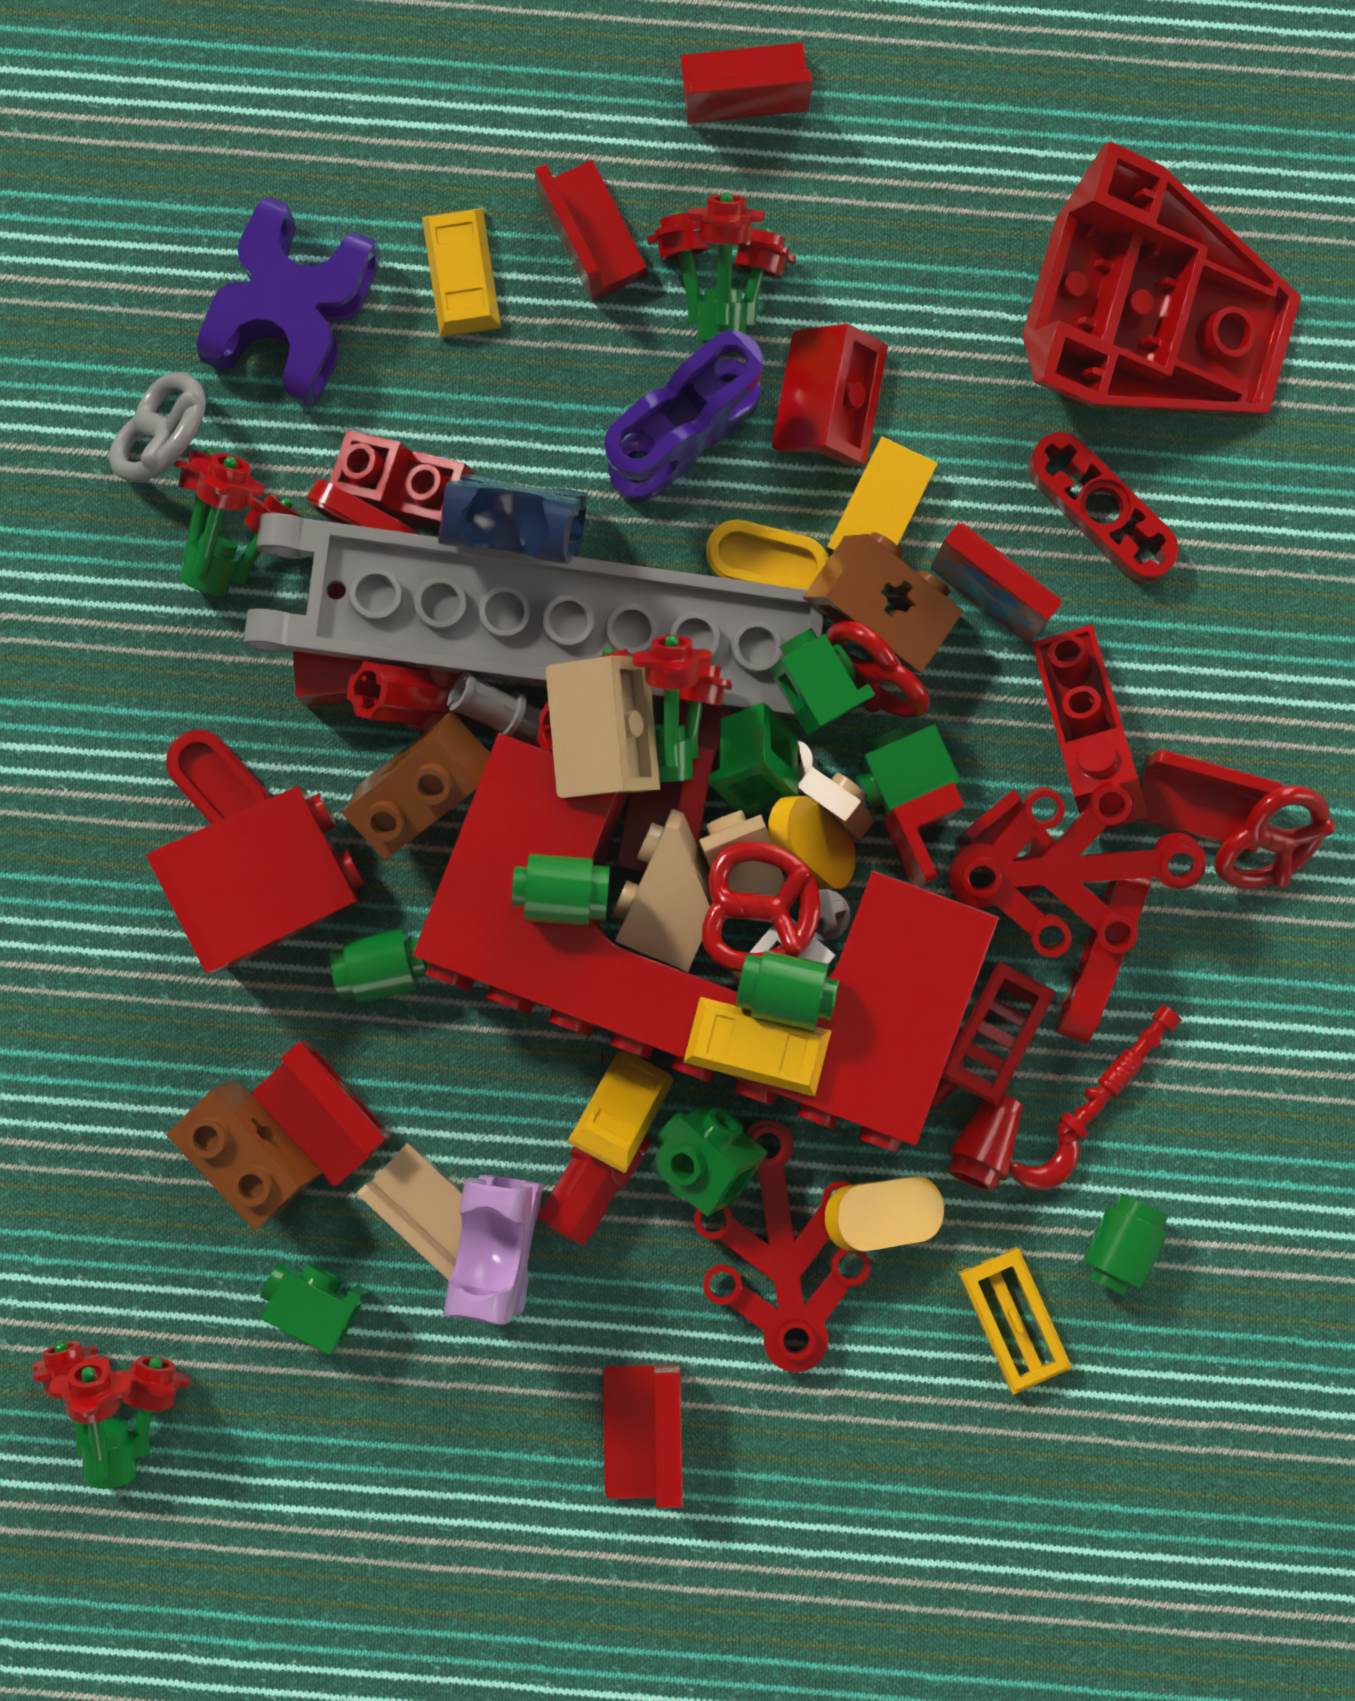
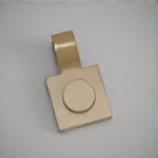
[797,740,875,841]

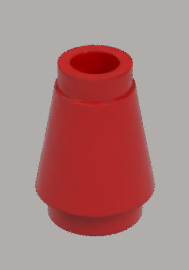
[947,1094,1024,1192]

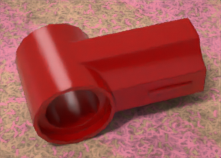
[347,661,463,731]
[538,1135,653,1246]

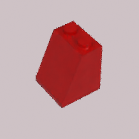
[146,786,366,974]

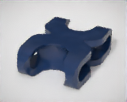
[438,474,588,564]

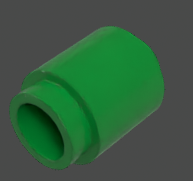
[511,854,610,926]
[329,928,428,1004]
[736,951,840,1031]
[1082,1193,1169,1296]

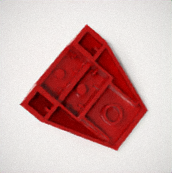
[1022,141,1301,415]

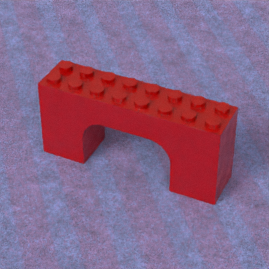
[412,733,999,1153]

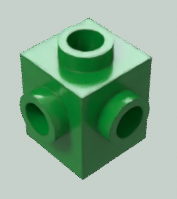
[649,1104,768,1217]

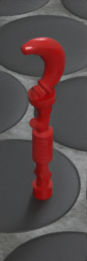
[1009,1004,1182,1190]

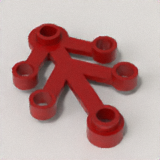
[949,782,1207,957]
[694,1119,871,1372]

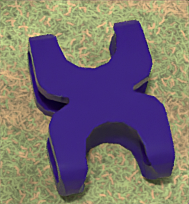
[197,197,380,407]
[604,330,763,503]

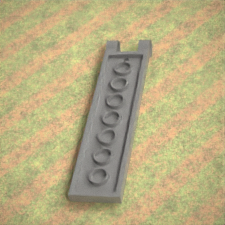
[243,513,824,719]

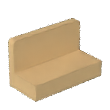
[546,655,660,798]
[357,1142,463,1280]

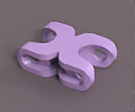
[443,1175,544,1325]

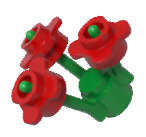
[647,192,796,341]
[174,448,302,597]
[596,635,732,782]
[32,1341,191,1489]

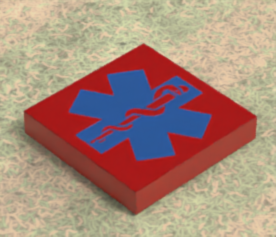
[930,523,1062,644]

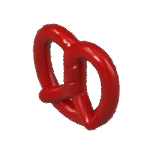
[826,621,930,718]
[1215,785,1335,889]
[702,841,821,972]

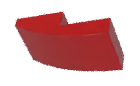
[329,430,475,526]

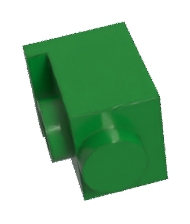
[769,628,875,736]
[709,702,798,816]
[260,1262,369,1356]

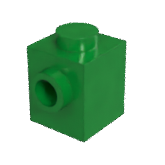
[855,724,961,818]

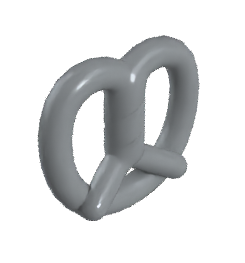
[109,372,206,481]

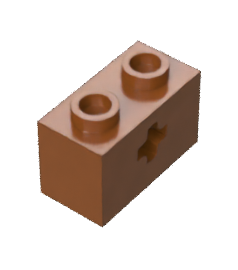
[802,532,964,673]
[342,711,490,860]
[166,1079,323,1231]

